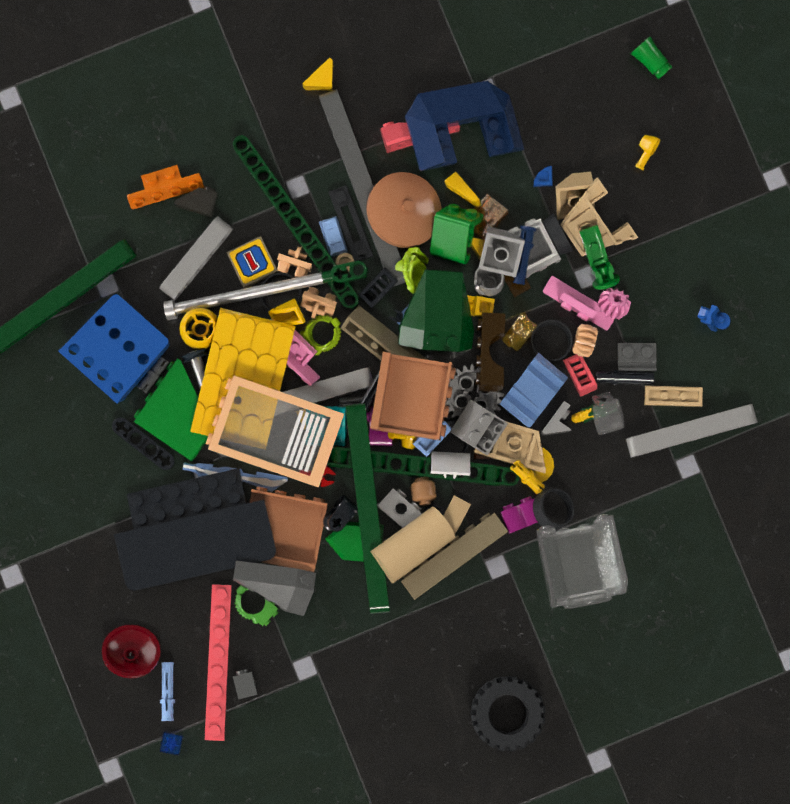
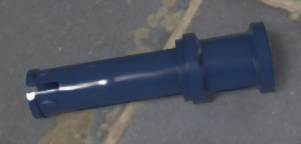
[513,226,537,285]

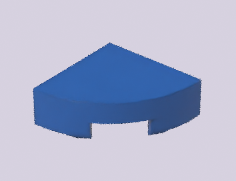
[533,166,553,187]

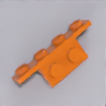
[127,165,204,209]

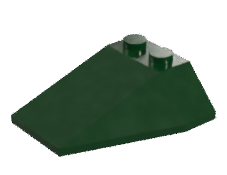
[398,269,474,352]

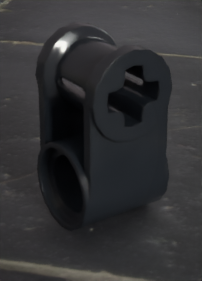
[323,495,358,532]

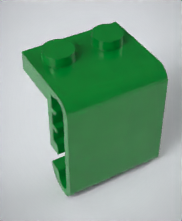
[430,204,483,264]

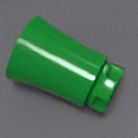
[631,36,672,79]

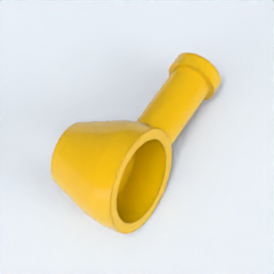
[635,135,660,171]
[388,432,418,449]

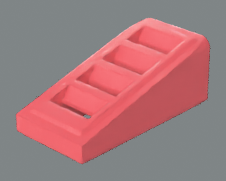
[563,354,597,397]

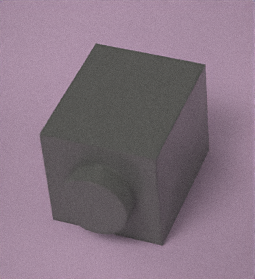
[233,669,258,700]

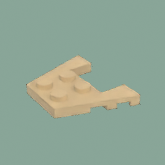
[560,177,638,256]

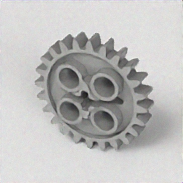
[446,364,504,419]

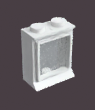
[508,218,561,278]

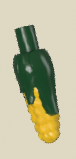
[571,401,616,424]

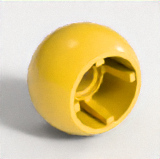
[179,308,218,349]

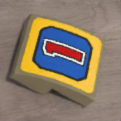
[226,236,278,289]

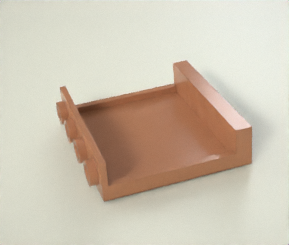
[370,352,456,441]
[250,487,328,572]

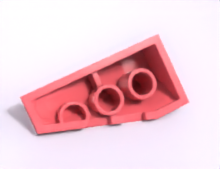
[380,122,460,153]

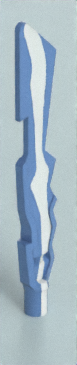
[183,462,288,492]

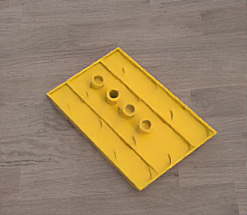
[190,308,295,450]

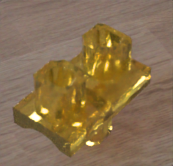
[502,313,537,351]

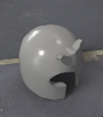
[474,267,505,297]

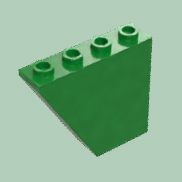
[134,358,208,462]

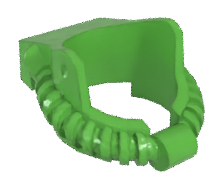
[234,585,279,626]

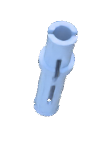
[160,662,175,721]

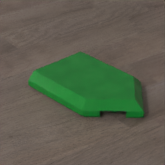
[325,522,384,562]

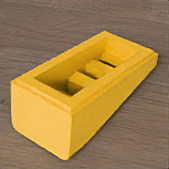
[444,172,481,208]

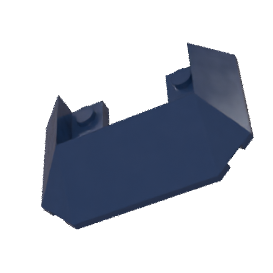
[405,81,524,171]

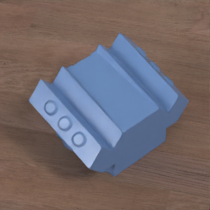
[500,353,568,428]

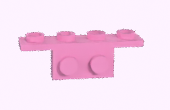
[543,276,614,331]
[287,330,320,386]

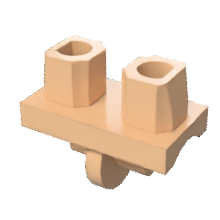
[277,246,312,277]
[300,287,337,319]

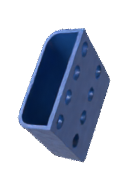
[58,294,170,403]

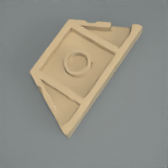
[474,421,546,474]

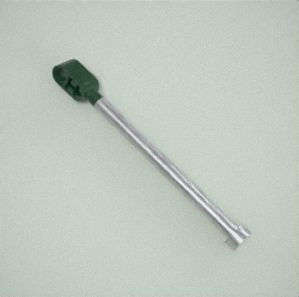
[164,261,369,320]

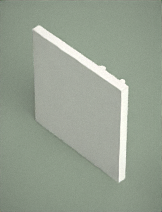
[431,451,470,479]

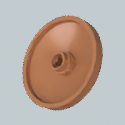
[367,172,442,248]

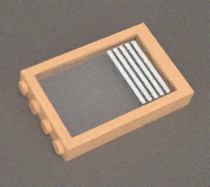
[206,376,344,487]

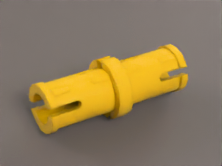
[510,460,545,494]

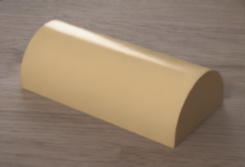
[370,507,455,583]

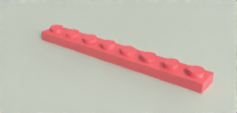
[205,584,232,741]

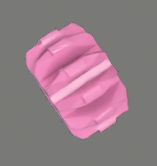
[597,287,631,320]

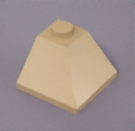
[556,172,595,220]

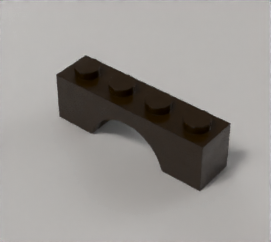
[476,312,505,392]

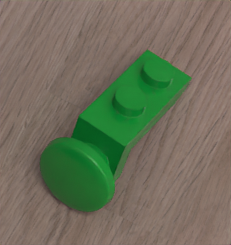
[579,225,620,290]

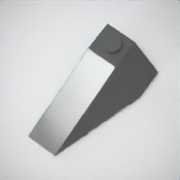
[233,561,316,616]

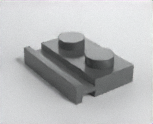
[617,343,657,372]

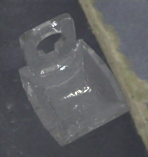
[592,392,624,435]

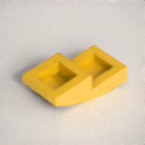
[467,295,495,317]

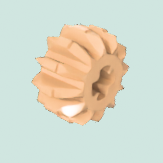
[572,324,598,357]

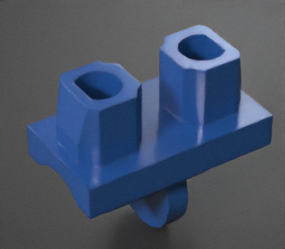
[698,305,731,332]

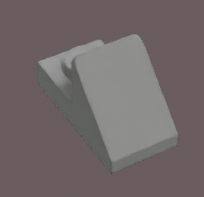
[541,401,571,435]

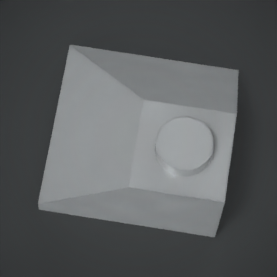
[478,227,525,277]

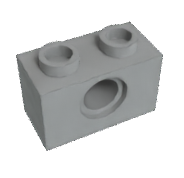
[378,488,422,528]

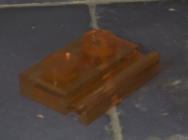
[474,194,509,240]

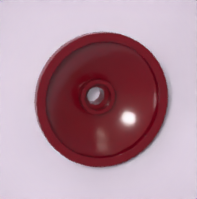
[102,625,160,678]

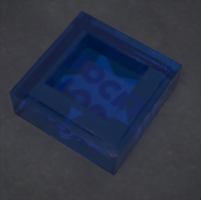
[160,732,183,755]

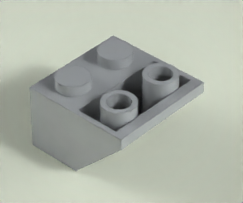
[450,400,508,455]

